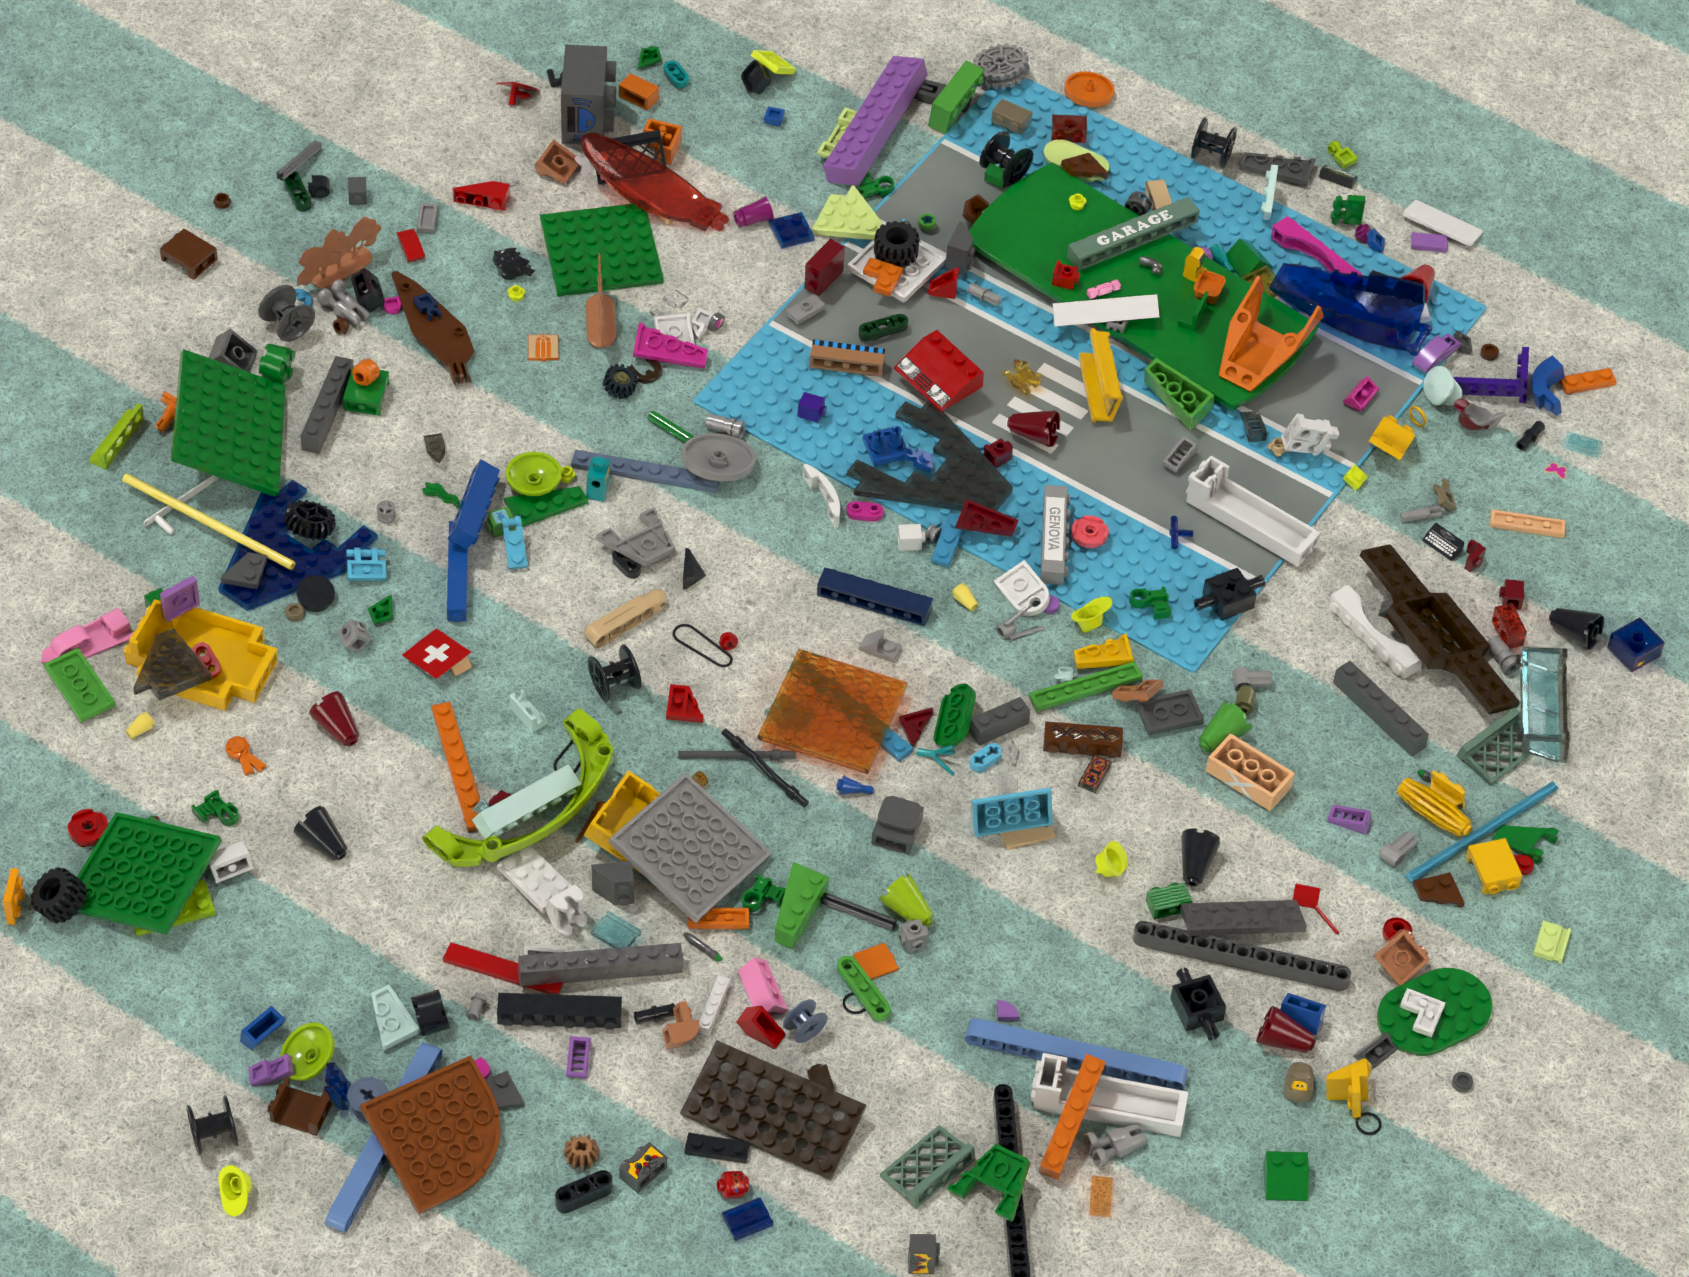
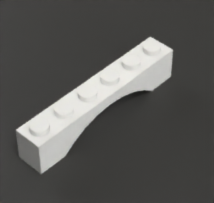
[1329,585,1422,679]

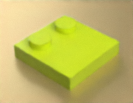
[751,50,796,75]

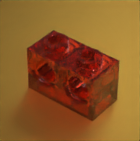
[1491,603,1527,649]

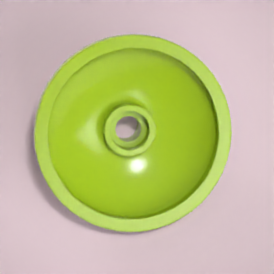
[505,451,562,496]
[280,1022,335,1081]

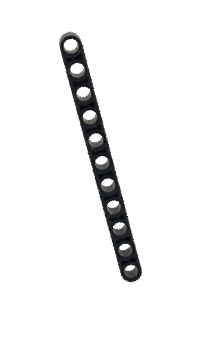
[993,1084,1030,1277]

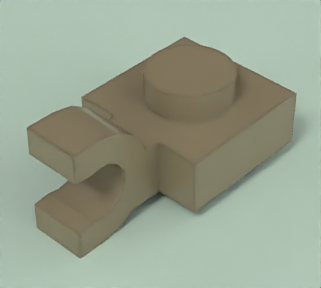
[1433,478,1457,512]

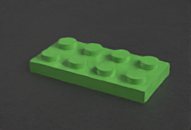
[43,648,116,723]

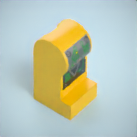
[1183,247,1207,282]

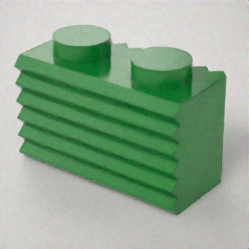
[1145,882,1193,920]

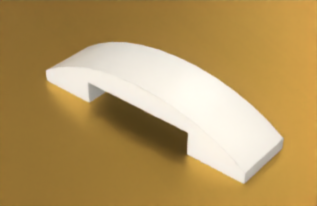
[803,464,840,529]

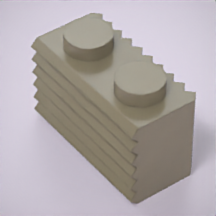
[991,99,1032,135]

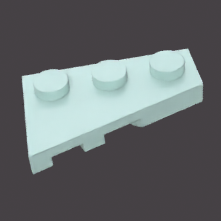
[1261,165,1278,220]
[371,985,420,1051]

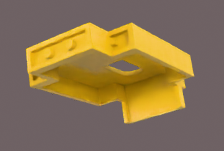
[123,599,278,710]

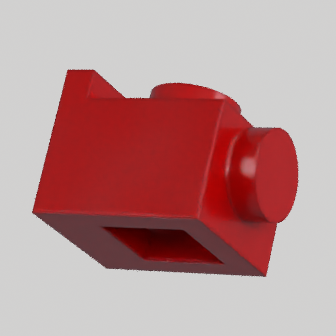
[1052,260,1080,290]

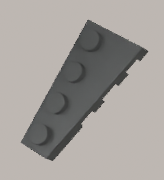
[1239,152,1316,187]
[485,1071,524,1111]

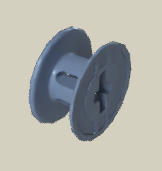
[783,999,828,1043]
[347,1077,389,1123]

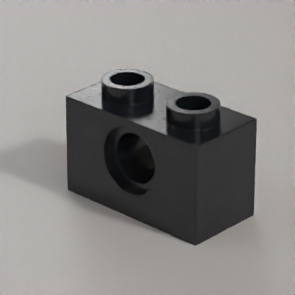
[351,268,385,313]

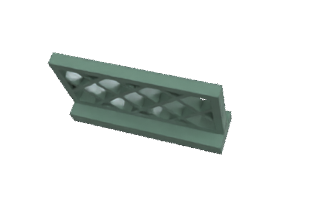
[1456,708,1545,785]
[880,1125,976,1209]

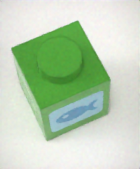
[485,507,515,538]

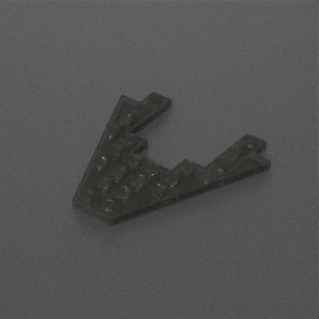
[847,401,1013,511]

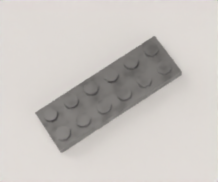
[1180,900,1307,936]

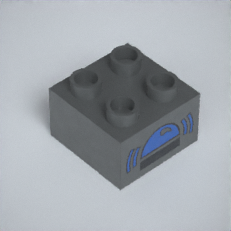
[561,44,617,145]

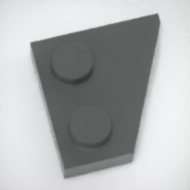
[221,552,267,589]

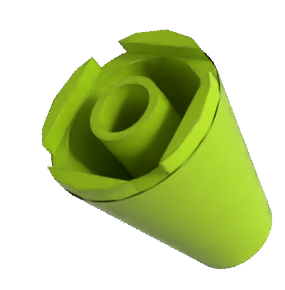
[879,873,934,927]

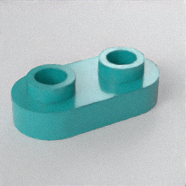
[663,60,689,88]

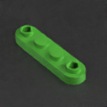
[837,956,891,1021]

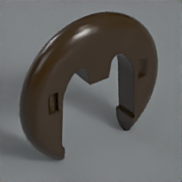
[629,359,662,383]

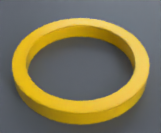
[1409,406,1427,427]

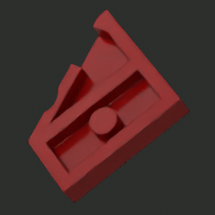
[666,684,704,723]

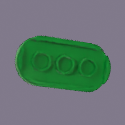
[934,683,976,748]

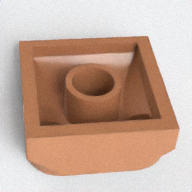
[535,139,579,184]

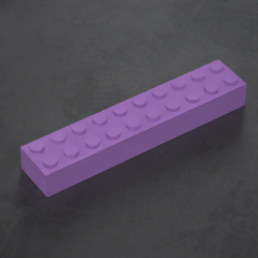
[823,56,928,186]

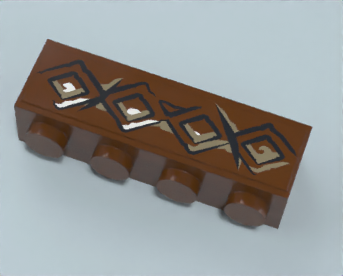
[1043,721,1123,758]

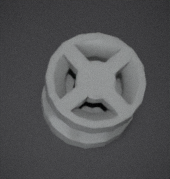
[377,500,396,524]

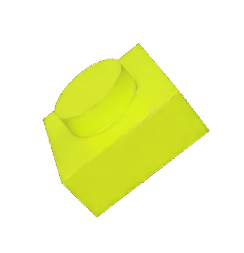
[1342,464,1368,491]

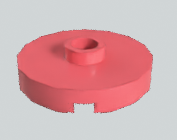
[1071,515,1109,548]

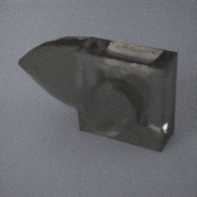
[423,433,445,463]

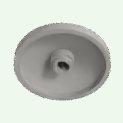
[681,433,756,481]

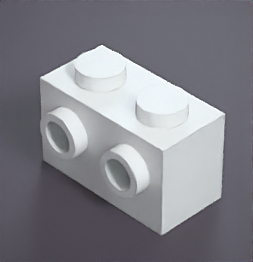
[208,841,254,883]

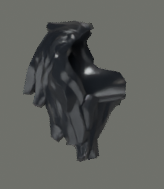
[492,248,535,280]

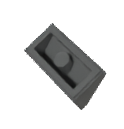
[1353,1032,1398,1069]

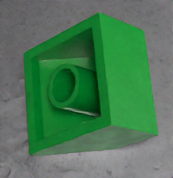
[1263,1151,1309,1201]

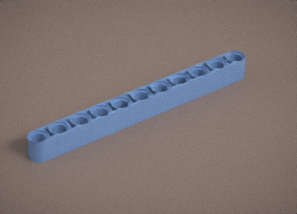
[965,1018,1188,1091]
[325,1042,443,1233]

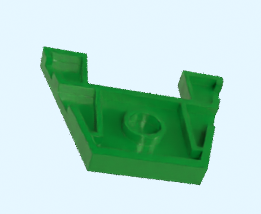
[947,1144,1031,1222]

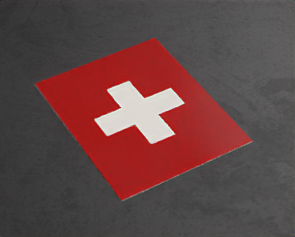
[402,628,472,679]

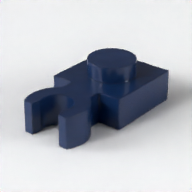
[413,293,441,321]

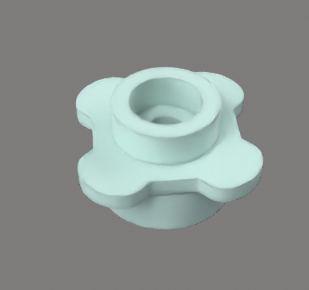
[1054,667,1077,682]

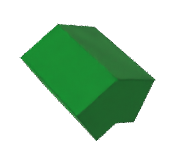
[984,163,1006,189]

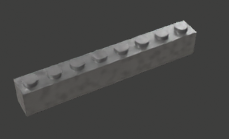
[518,943,684,986]

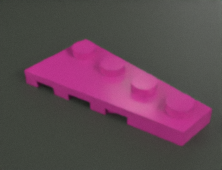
[633,322,708,369]

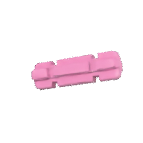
[1087,279,1121,299]

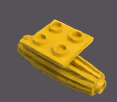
[1397,770,1473,837]

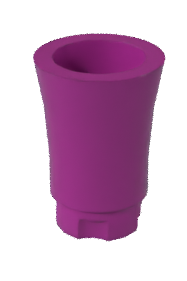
[733,196,774,228]

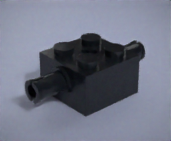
[1194,567,1266,621]
[1170,968,1226,1040]

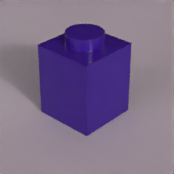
[797,392,827,423]

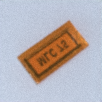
[1089,1175,1113,1217]

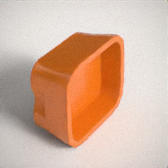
[1194,271,1226,304]

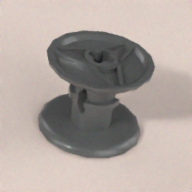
[258,284,315,342]

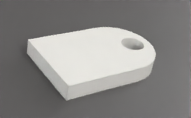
[994,560,1050,616]

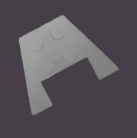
[596,507,675,567]

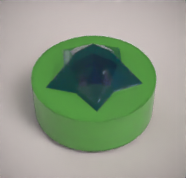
[918,213,936,230]

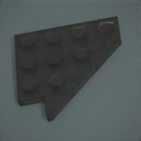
[133,628,212,701]

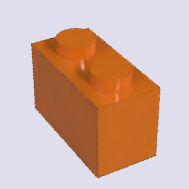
[619,73,659,111]

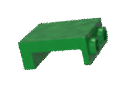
[343,366,390,416]

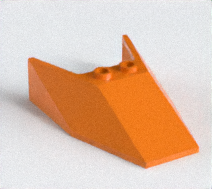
[1219,276,1324,392]

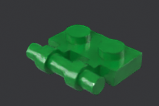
[1330,195,1366,225]

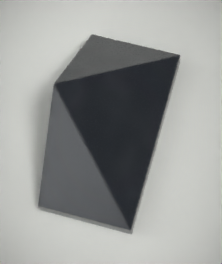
[683,548,706,589]

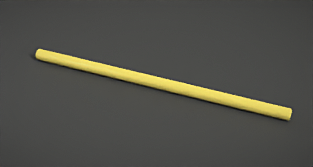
[122,473,295,570]

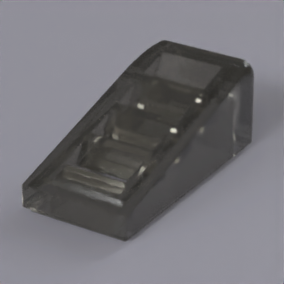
[1240,411,1267,442]

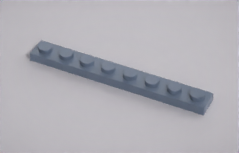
[571,449,720,493]

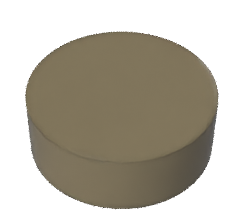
[285,603,305,622]

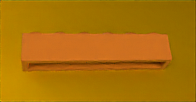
[1039,1054,1106,1180]

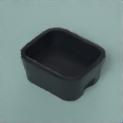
[741,60,772,94]

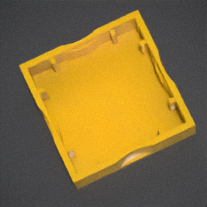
[584,770,660,876]

